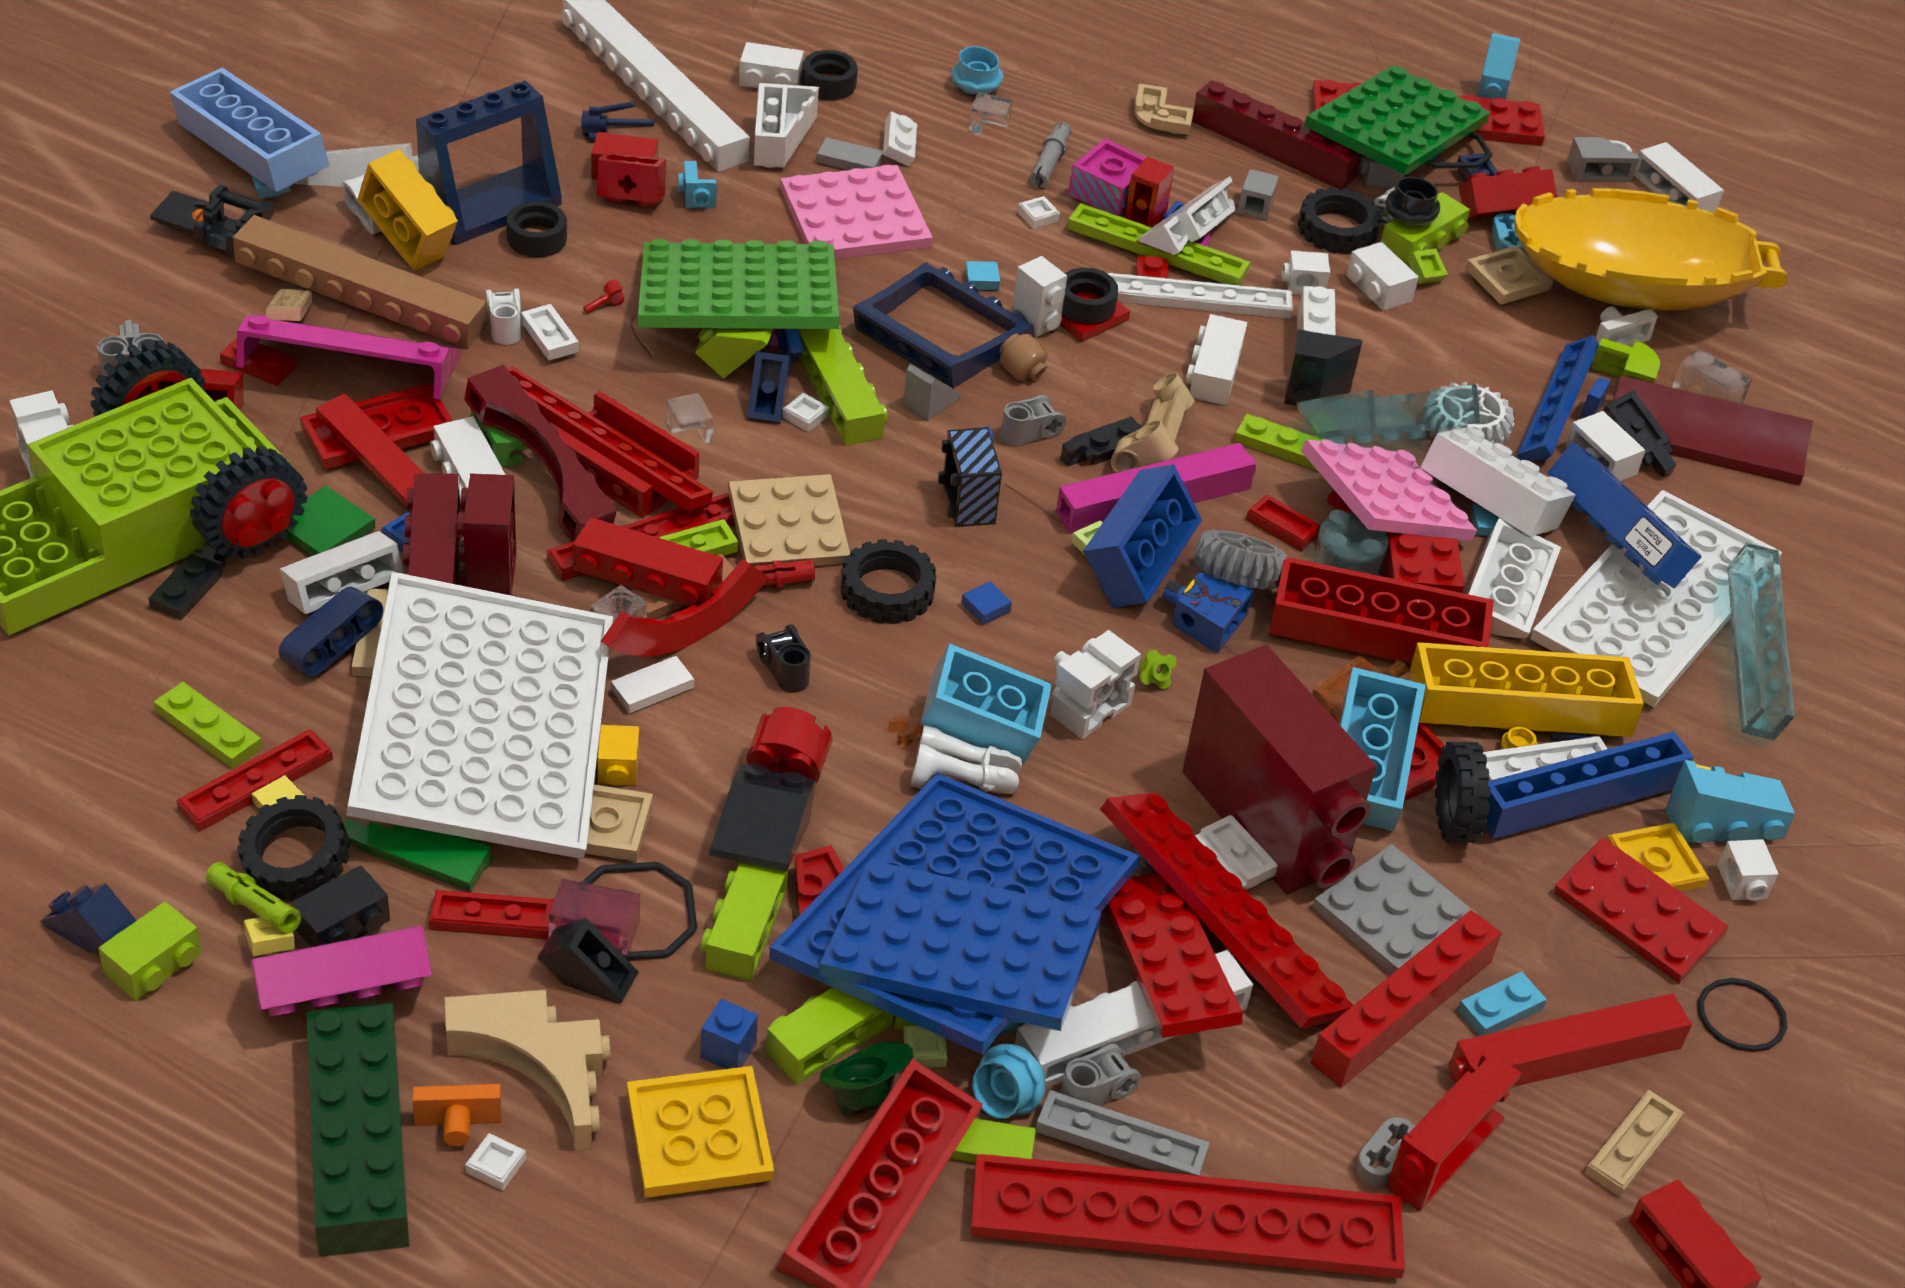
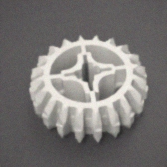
[1425,381,1514,445]

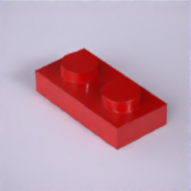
[219,338,297,386]

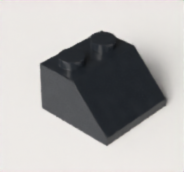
[1284,329,1362,409]

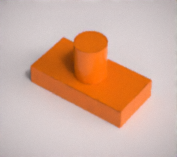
[413,1084,502,1146]

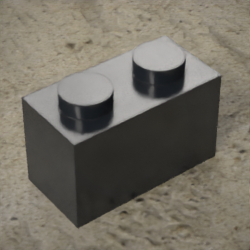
[291,865,390,947]

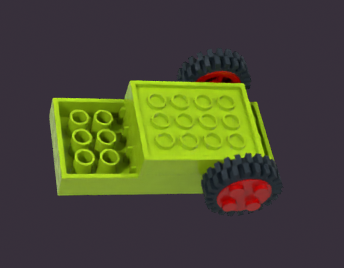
[0,340,308,636]

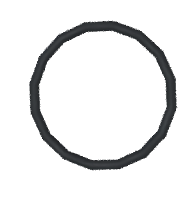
[1698,978,1788,1051]

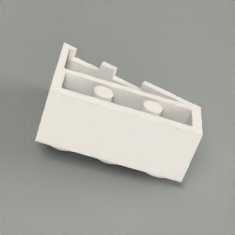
[754,83,819,168]

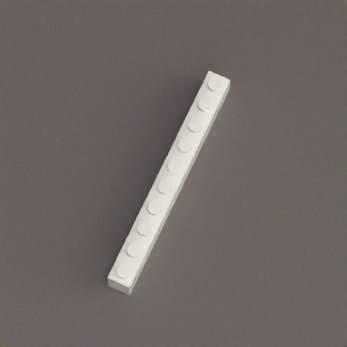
[561,0,750,172]

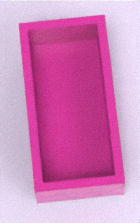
[250,925,432,1016]

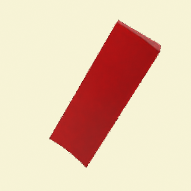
[775,1059,984,1288]

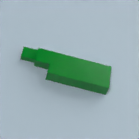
[343,818,493,892]

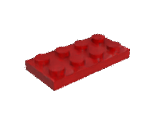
[300,383,453,470]
[1554,837,1729,983]

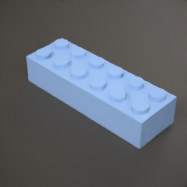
[169,67,330,192]

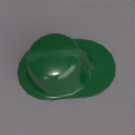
[820,1041,913,1116]

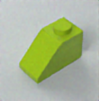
[695,328,773,379]

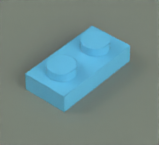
[1457,971,1547,1036]

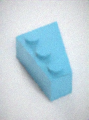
[1665,760,1795,843]

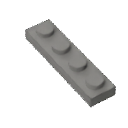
[1036,1090,1210,1176]

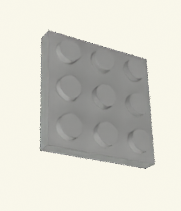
[1312,844,1478,974]

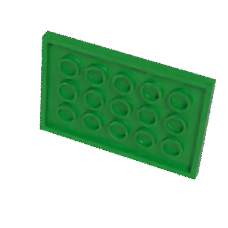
[1304,66,1490,175]

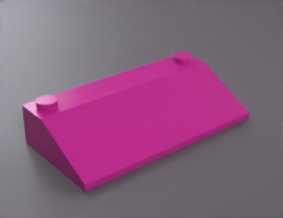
[236,315,461,399]

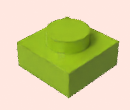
[1406,248,1448,284]

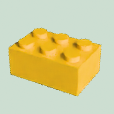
[357,149,458,272]

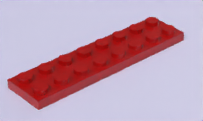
[1312,80,1545,146]
[1100,792,1353,1029]

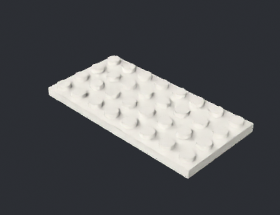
[1530,490,1782,707]

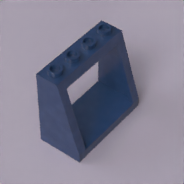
[416,80,562,245]

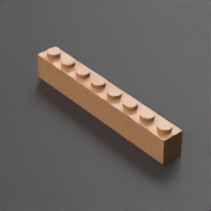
[233,215,487,349]

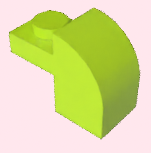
[1591,338,1660,383]

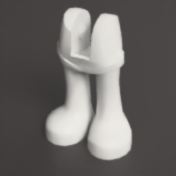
[910,725,1022,794]

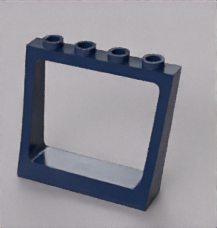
[853,262,1034,389]

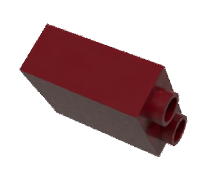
[1183,644,1377,895]

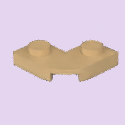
[1134,83,1193,135]

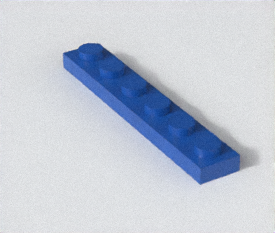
[1517,335,1599,462]

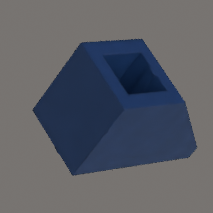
[41,883,137,953]

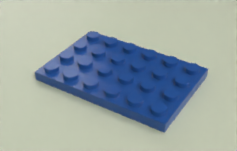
[819,860,1101,1031]

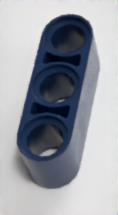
[279,586,384,677]

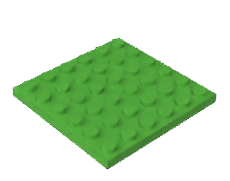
[638,239,839,329]

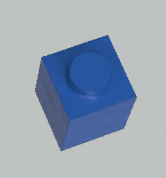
[700,999,758,1069]

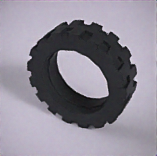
[1298,187,1381,254]
[841,539,936,624]
[1435,742,1490,843]
[237,795,350,900]

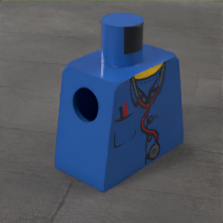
[1162,573,1254,653]

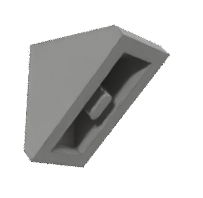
[903,364,962,421]

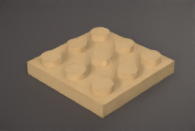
[728,474,850,567]

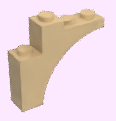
[445,990,610,1151]

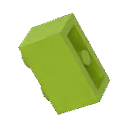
[98,901,202,1001]

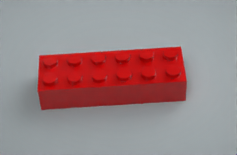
[1269,556,1494,664]

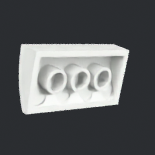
[1466,518,1561,638]

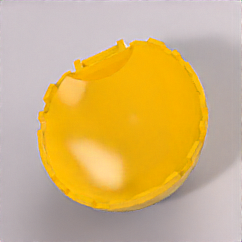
[1514,188,1788,310]

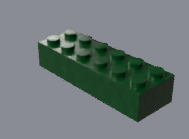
[306,1003,410,1257]

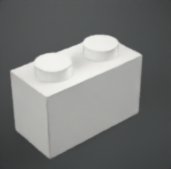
[739,42,804,89]
[1346,242,1419,311]
[1012,256,1067,337]
[1565,411,1645,481]

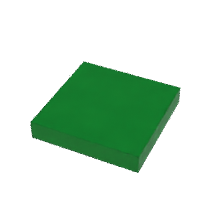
[284,486,376,556]

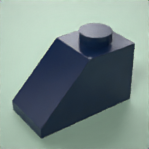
[747,351,792,423]

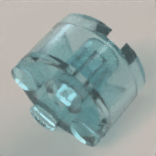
[1312,510,1388,576]

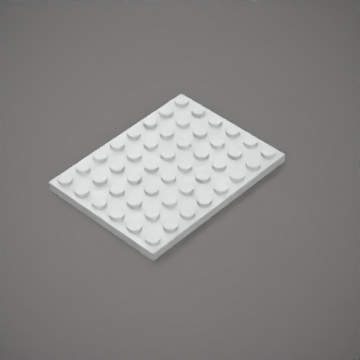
[346,572,613,859]

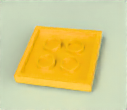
[627,1066,774,1198]

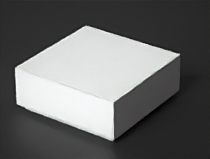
[1017,196,1060,229]
[782,393,829,432]
[465,1133,526,1191]

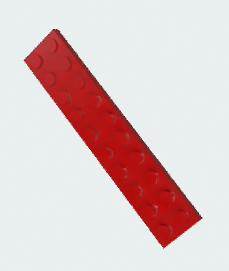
[970,1153,1405,1279]

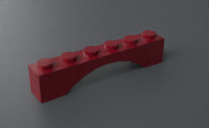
[464,365,617,541]

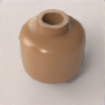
[999,333,1048,382]

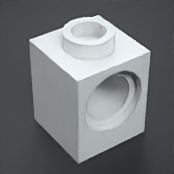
[1282,251,1330,295]
[1717,839,1779,901]

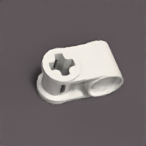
[486,288,521,345]

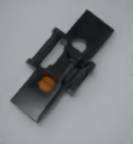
[150,185,275,254]

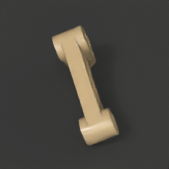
[1111,372,1194,473]

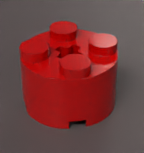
[746,707,833,785]

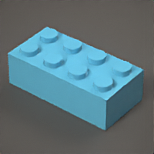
[1338,667,1426,831]

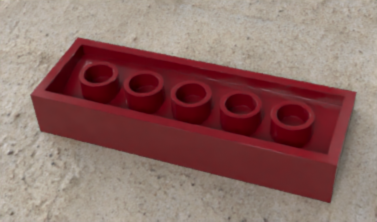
[1612,376,1813,485]

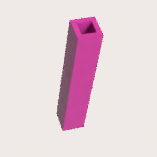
[1056,443,1256,534]

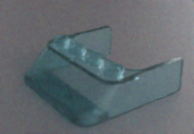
[1297,384,1480,444]

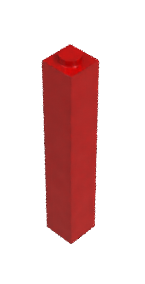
[1449,993,1692,1087]

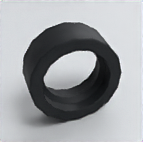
[802,50,858,100]
[506,201,567,257]
[1062,267,1118,324]

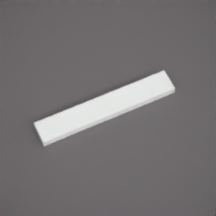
[1107,273,1293,319]

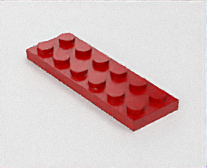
[1105,872,1243,1038]

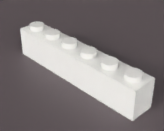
[1015,950,1253,1086]

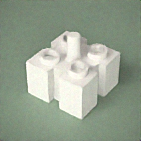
[9,390,73,478]
[1050,630,1141,739]

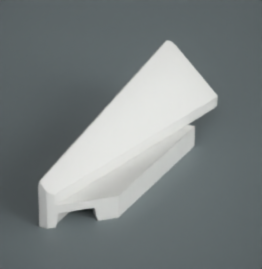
[293,143,419,187]
[1137,177,1235,255]

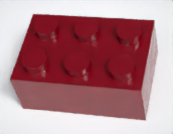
[457,473,517,596]

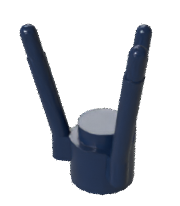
[581,102,655,141]

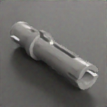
[1029,122,1072,189]

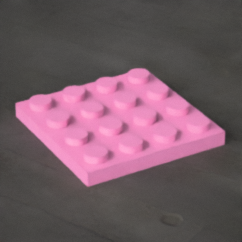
[780,165,933,259]
[1301,439,1477,541]

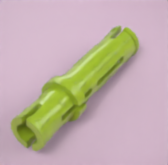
[205,862,301,933]

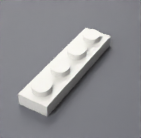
[1483,736,1607,781]

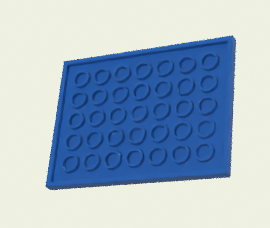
[769,773,1139,1054]

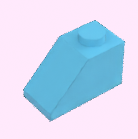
[1477,33,1520,99]

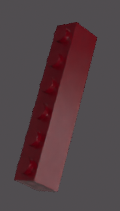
[1192,80,1362,190]

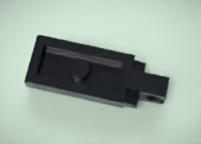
[1604,390,1676,477]
[1060,416,1142,467]
[148,542,228,619]

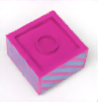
[1068,138,1146,217]

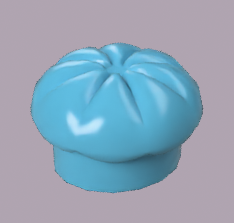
[951,46,1003,96]
[972,1044,1046,1119]

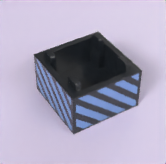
[937,427,1002,527]

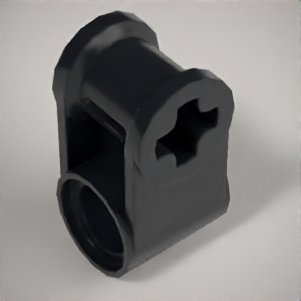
[756,624,811,692]

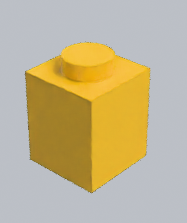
[598,725,639,786]

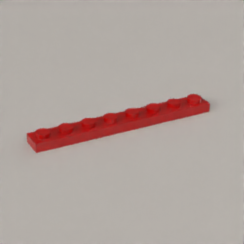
[506,366,713,511]

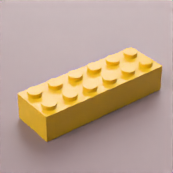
[1409,642,1644,737]

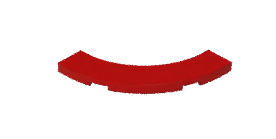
[601,559,768,657]

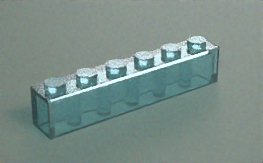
[1727,542,1795,741]

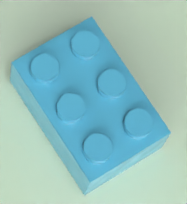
[920,643,1052,764]

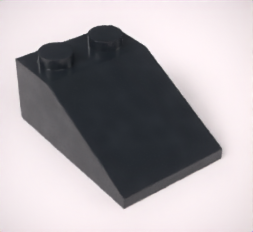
[709,764,816,872]

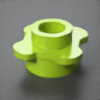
[1139,650,1177,689]

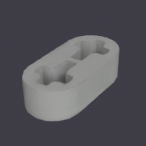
[1356,1117,1415,1187]

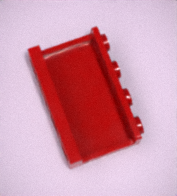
[550,391,700,518]

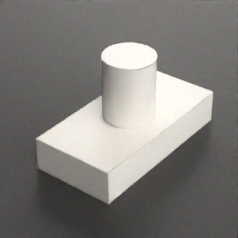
[1595,306,1658,346]

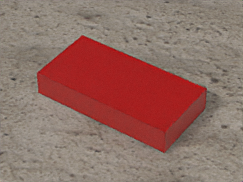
[1246,494,1322,552]

